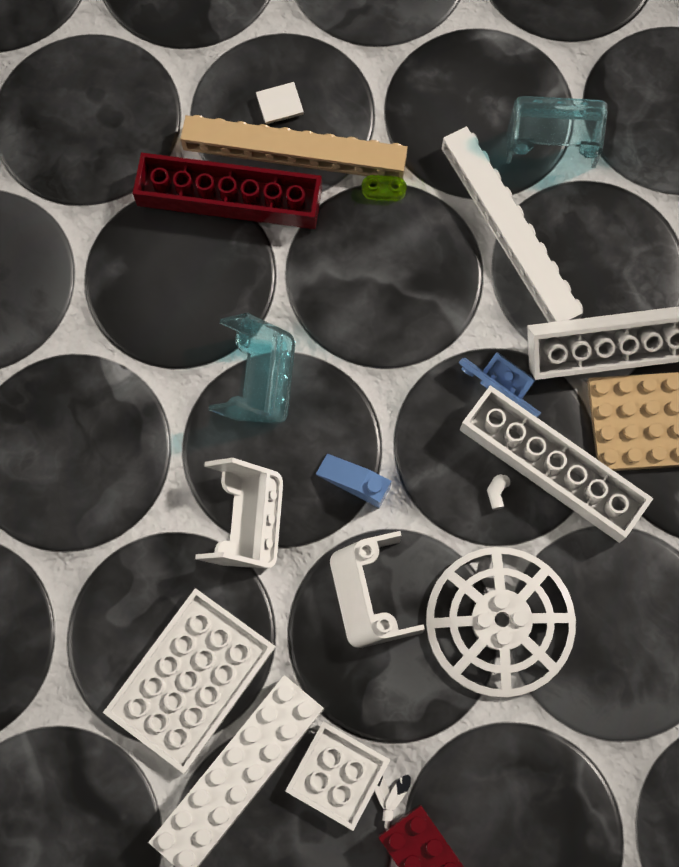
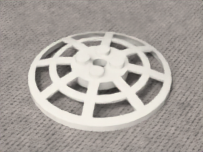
[426,547,576,698]

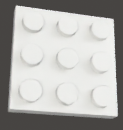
[285,721,390,831]

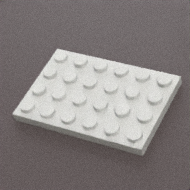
[103,588,276,774]

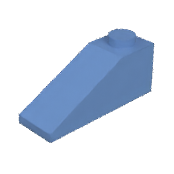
[316,454,392,508]

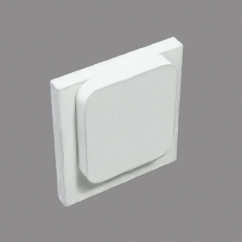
[256,82,304,124]

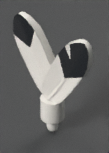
[375,775,411,829]

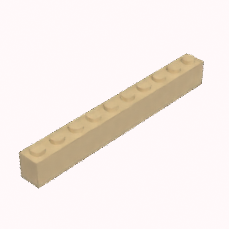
[180,115,408,181]

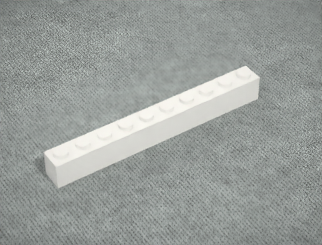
[442,126,583,323]

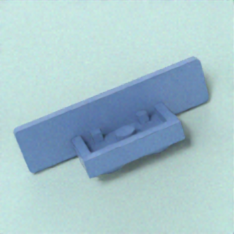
[458,352,541,417]

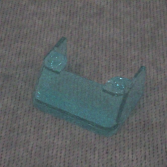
[506,96,608,168]
[209,313,295,423]

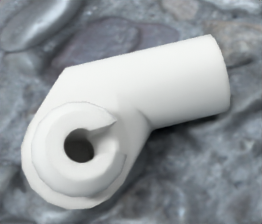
[487,474,510,510]

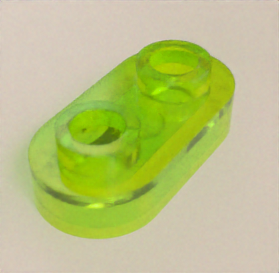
[362,175,407,201]

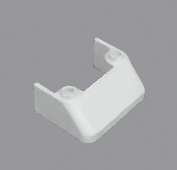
[195,458,283,568]
[330,531,425,648]

